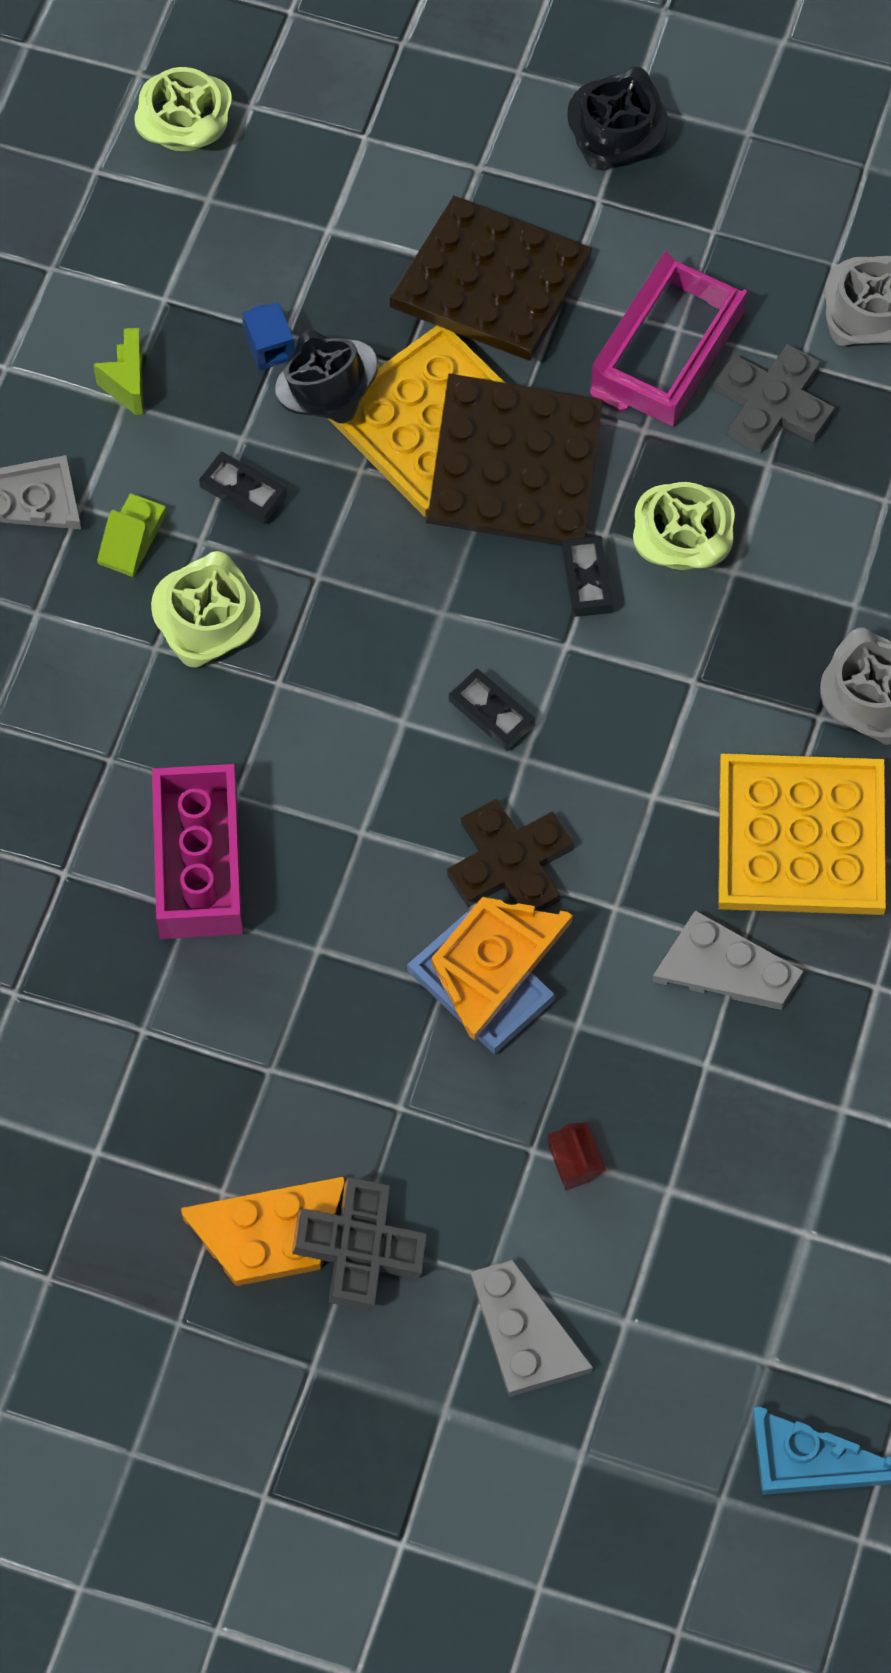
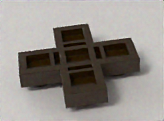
[447,799,574,912]

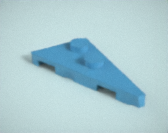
[752,1407,891,1495]

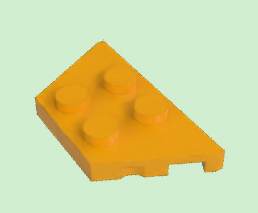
[431,897,573,1041]
[181,1177,345,1286]

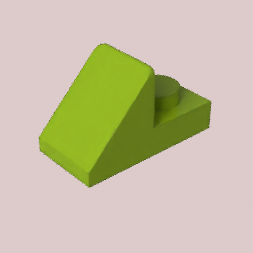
[93,328,143,415]
[97,493,167,577]

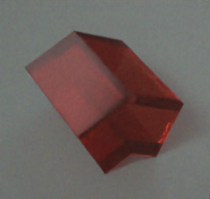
[547,1123,606,1191]

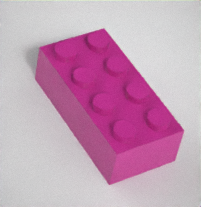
[152,764,243,939]

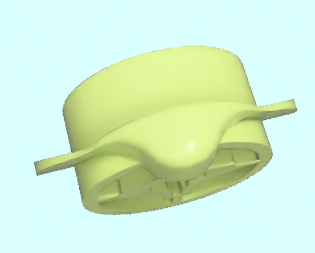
[135,67,232,151]
[633,482,735,570]
[151,551,261,668]

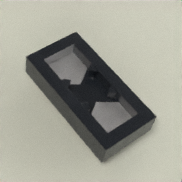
[199,451,287,524]
[562,536,613,617]
[449,668,535,751]

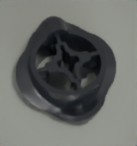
[567,67,668,170]
[275,330,379,424]

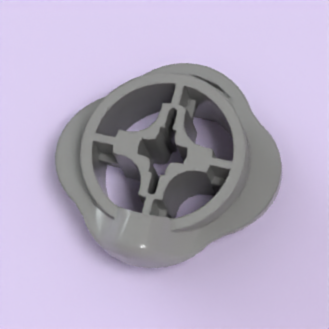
[824,256,891,347]
[820,627,891,745]

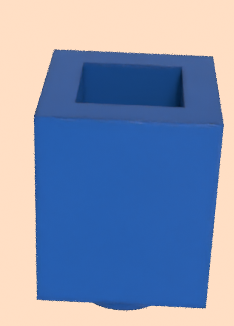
[242,302,295,371]

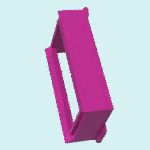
[590,250,747,427]

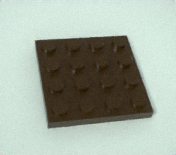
[389,195,592,361]
[426,373,603,546]

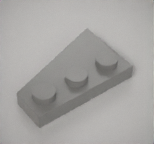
[0,455,81,529]
[652,911,803,1010]
[471,1260,593,1397]

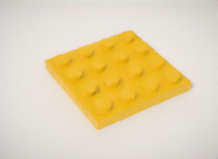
[327,325,505,518]
[718,754,886,915]

